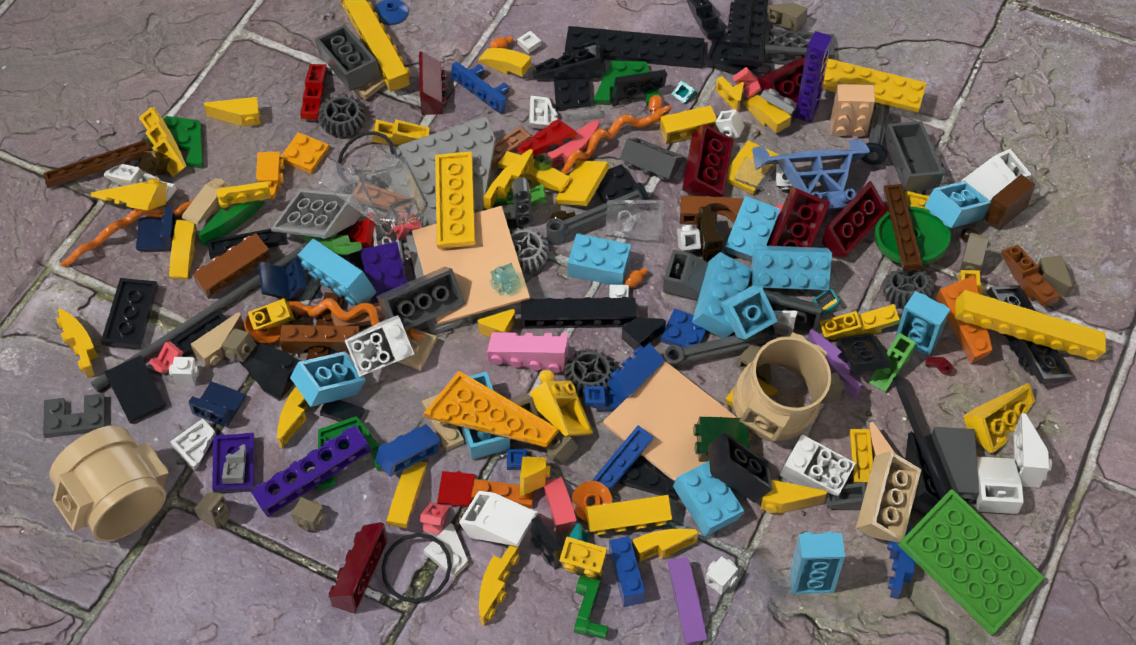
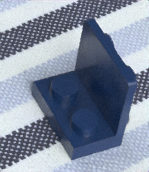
[136,206,177,251]
[258,257,306,301]
[188,382,246,427]

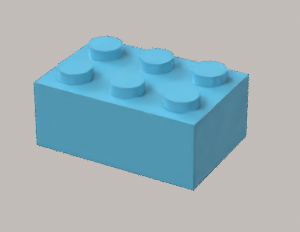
[925,181,991,228]
[724,196,780,262]
[567,233,631,285]
[895,291,950,357]
[290,351,366,407]
[673,461,744,537]

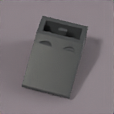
[663,249,708,300]

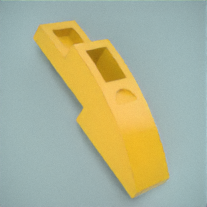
[819,304,900,340]
[56,308,98,378]
[479,545,521,626]

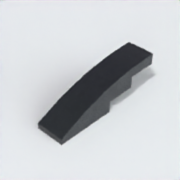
[686,0,724,40]

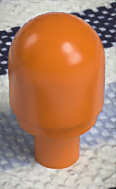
[490,36,514,49]
[648,95,663,115]
[624,267,648,288]

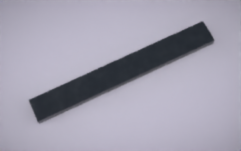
[893,375,952,499]

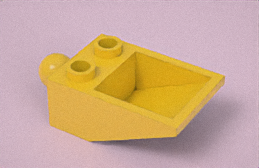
[530,370,593,436]

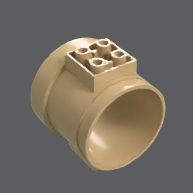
[733,332,831,442]
[49,425,169,542]

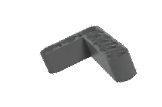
[483,177,532,229]

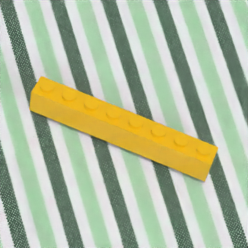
[341,0,411,92]
[955,290,1106,361]

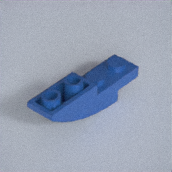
[887,524,915,599]

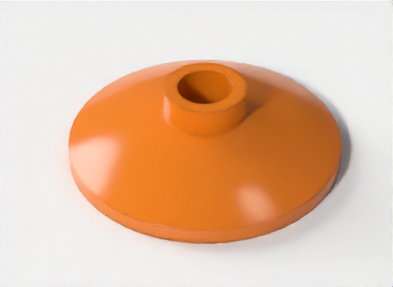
[244,315,281,344]
[571,481,612,521]

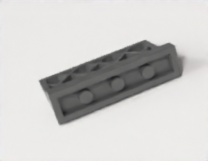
[763,29,835,65]

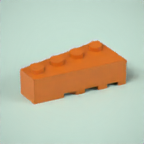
[936,276,992,364]

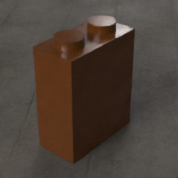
[985,174,1035,230]

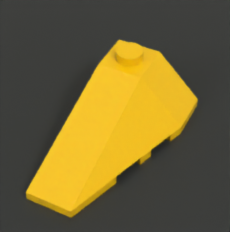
[91,178,167,210]
[963,383,1035,453]

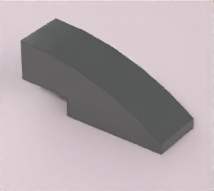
[826,482,867,510]

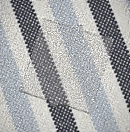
[734,157,775,191]

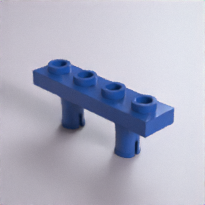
[451,62,509,114]

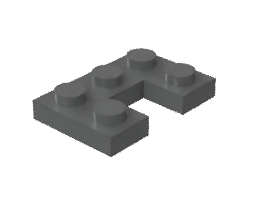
[43,393,106,438]

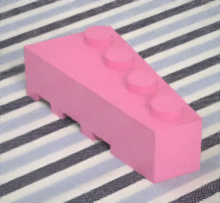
[487,332,568,373]

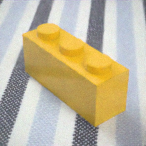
[660,105,717,144]

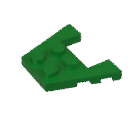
[594,61,660,106]
[139,116,203,169]
[318,416,382,491]

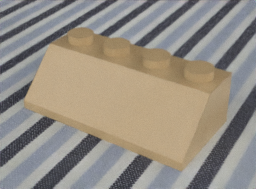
[856,451,921,543]

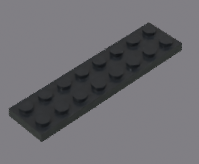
[564,26,704,69]

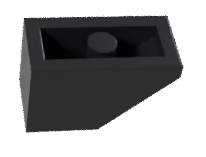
[622,317,666,351]

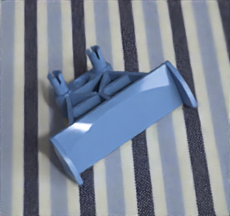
[752,139,870,212]

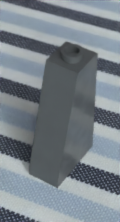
[931,427,979,504]

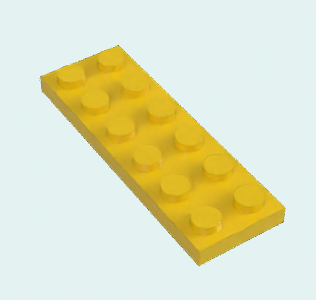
[823,58,927,113]
[435,151,475,249]

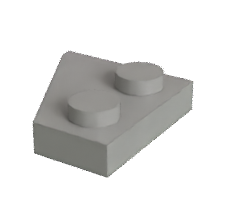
[760,88,797,114]

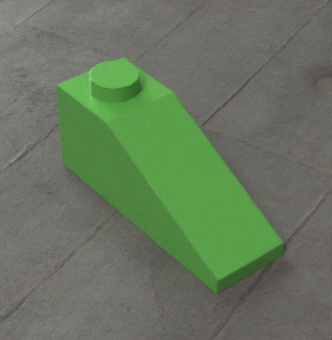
[869,333,918,393]

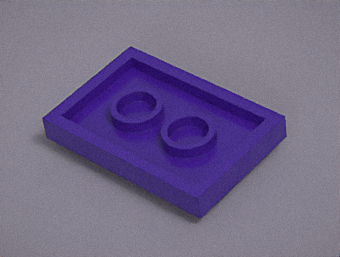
[360,242,407,304]
[212,433,255,493]

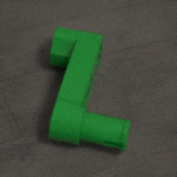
[574,575,609,640]

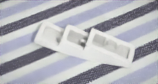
[104,164,177,202]

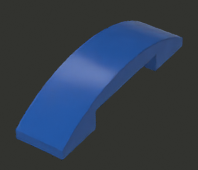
[584,386,625,411]

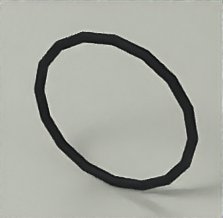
[337,131,394,183]
[381,533,452,603]

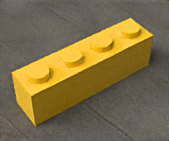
[585,495,672,535]

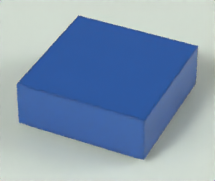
[507,449,527,470]

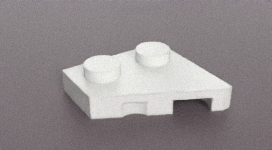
[529,96,558,129]
[773,311,797,337]
[170,418,216,471]
[424,523,468,578]

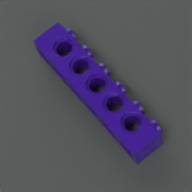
[795,31,832,123]
[251,425,371,518]

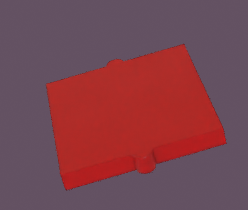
[437,471,475,508]

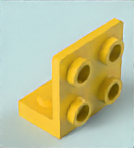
[559,537,608,579]

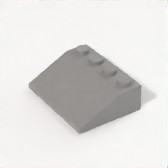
[271,189,364,238]

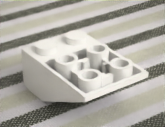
[961,149,1031,201]
[345,315,414,377]
[780,434,856,496]
[976,457,1023,514]
[459,491,537,546]

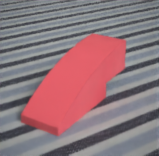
[543,477,577,533]

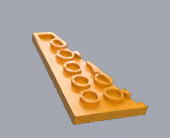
[423,371,558,447]

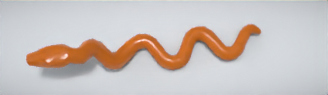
[560,105,672,175]
[60,200,193,267]
[288,298,423,340]

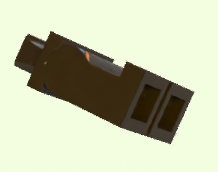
[696,206,723,262]

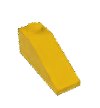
[204,97,261,126]
[760,480,827,513]

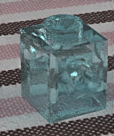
[489,263,521,296]

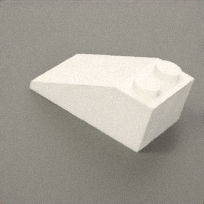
[1013,413,1052,488]

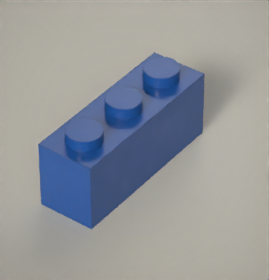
[606,343,665,401]
[376,424,441,477]
[609,536,645,607]

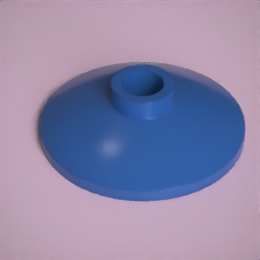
[374,0,408,25]

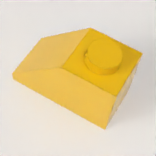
[520,456,550,496]

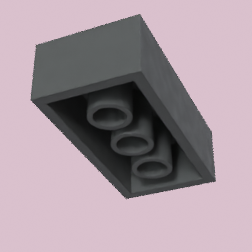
[315,24,381,91]

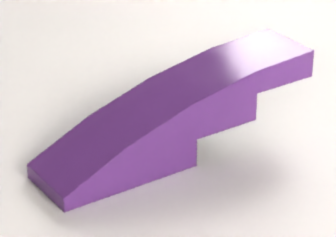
[807,329,862,399]
[667,557,707,644]

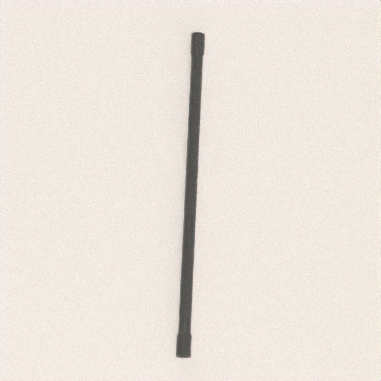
[91,242,309,392]

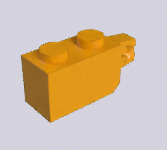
[256,152,285,200]

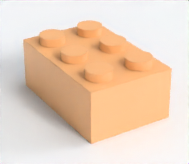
[830,84,875,137]

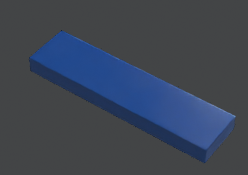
[592,425,654,491]

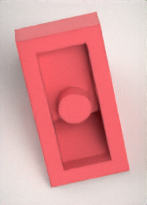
[420,502,450,534]

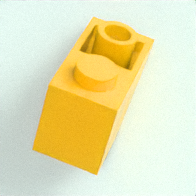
[248,299,295,331]

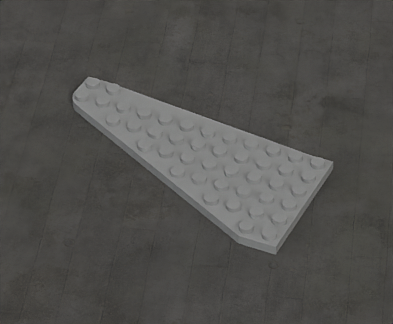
[384,116,496,335]

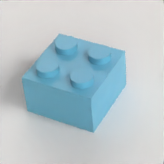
[721,285,778,339]

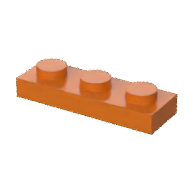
[471,479,535,509]

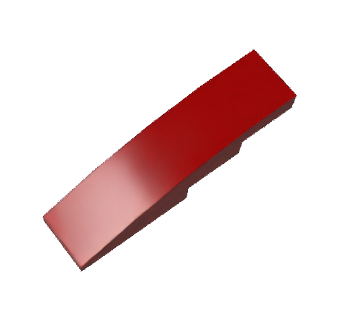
[300,64,327,120]

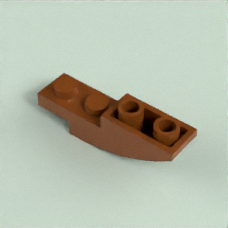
[1002,244,1060,307]

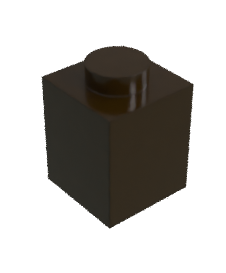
[139,150,170,176]

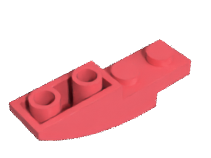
[544,119,600,168]

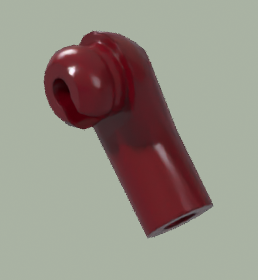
[925,357,953,375]

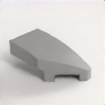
[222,445,246,484]

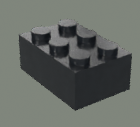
[708,432,772,503]

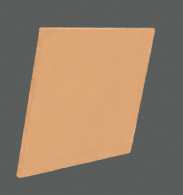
[412,206,530,325]
[602,361,755,481]

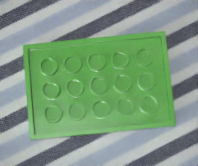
[897,489,1045,635]

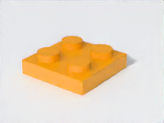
[280,132,330,174]

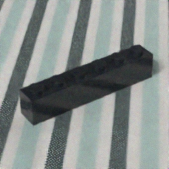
[521,297,637,329]

